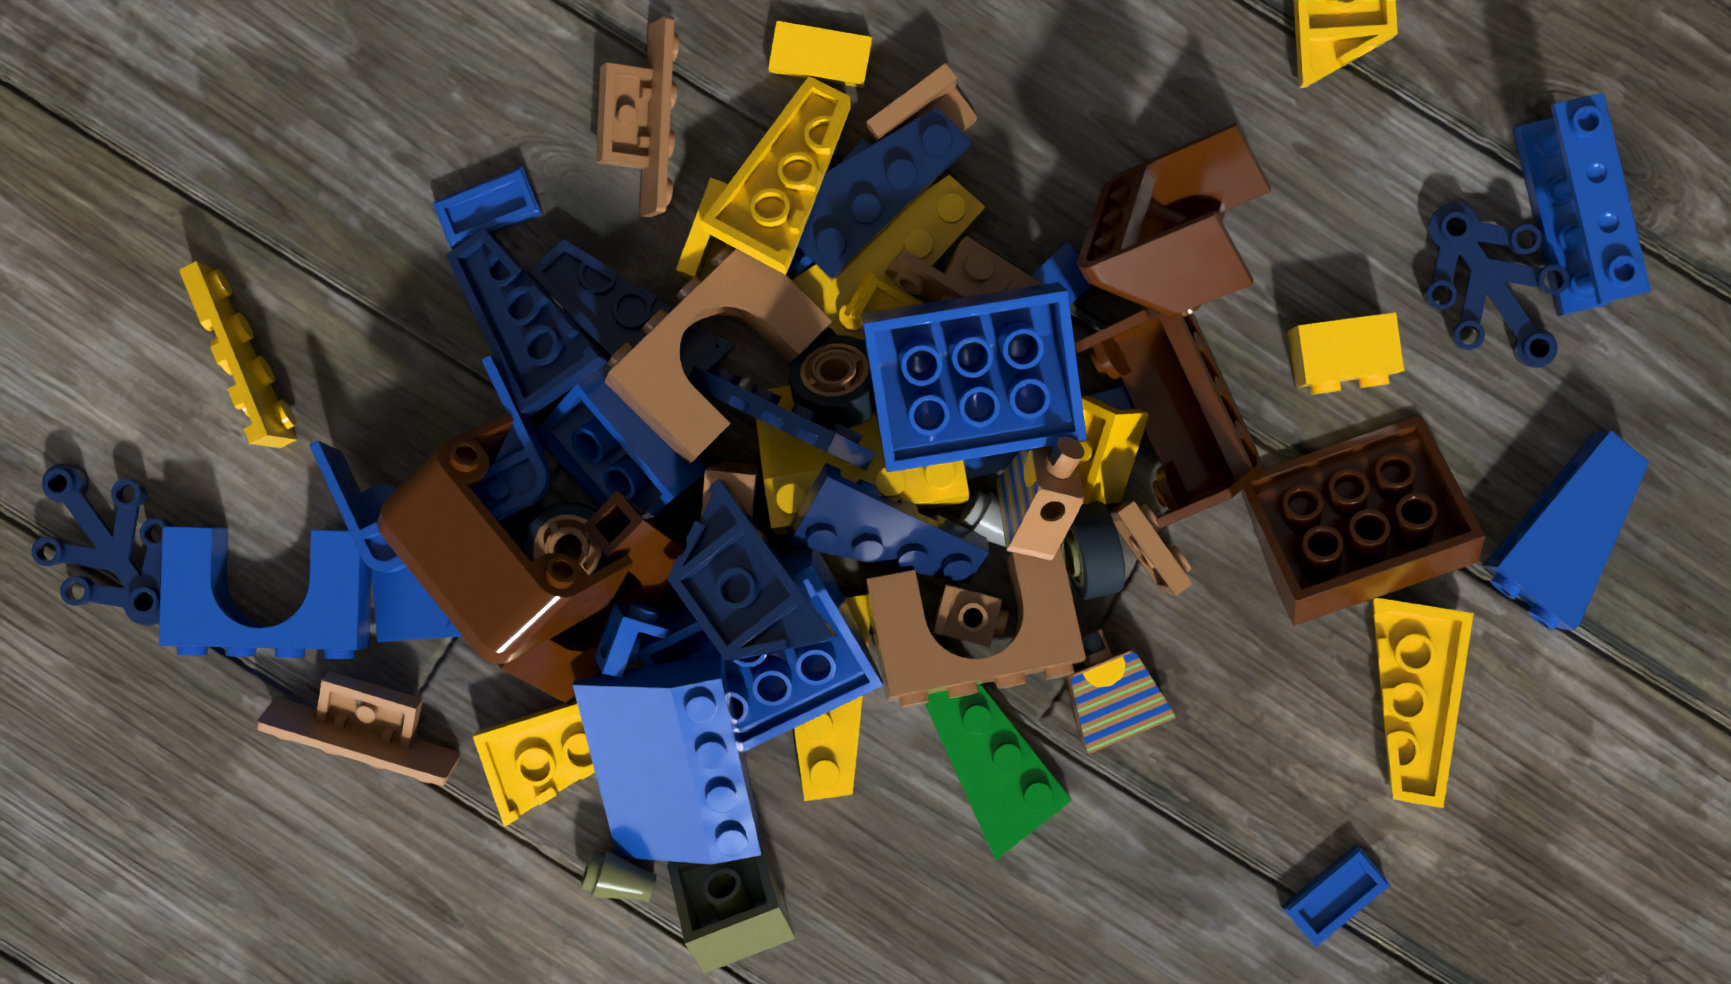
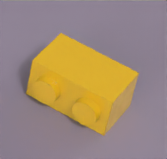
[1288,312,1404,395]

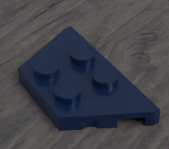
[667,479,837,661]

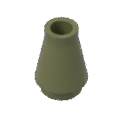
[580,849,657,903]

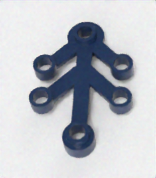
[1424,203,1570,368]
[31,464,174,626]

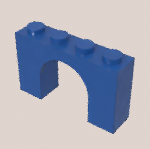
[159,527,372,659]

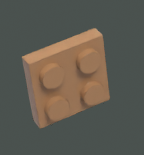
[1109,501,1193,596]

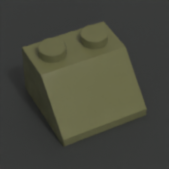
[667,837,796,974]

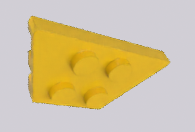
[1293,0,1398,88]

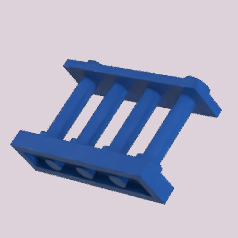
[1513,93,1651,317]

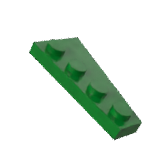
[925,646,1072,861]

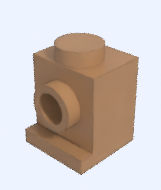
[932,584,1009,647]

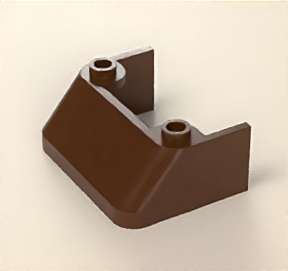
[1077,122,1271,317]
[1074,308,1262,529]
[377,413,634,664]

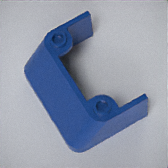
[309,355,550,573]

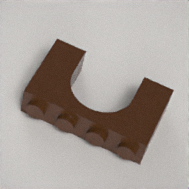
[498,490,687,705]

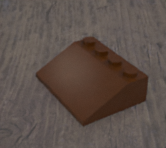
[1241,415,1486,626]

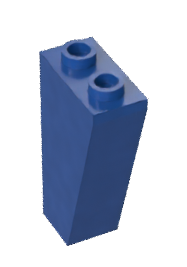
[1482,430,1649,631]

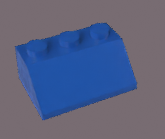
[537,364,707,519]

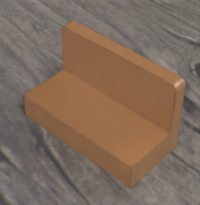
[867,63,977,143]

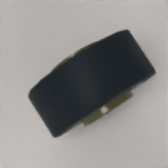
[1061,501,1125,600]

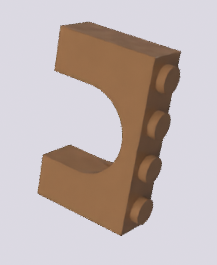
[604,244,832,465]
[864,545,1086,708]

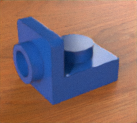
[594,601,669,678]

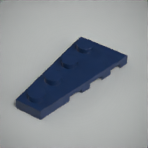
[797,107,972,281]
[446,228,609,417]
[528,239,735,379]
[688,366,875,471]
[787,463,989,584]

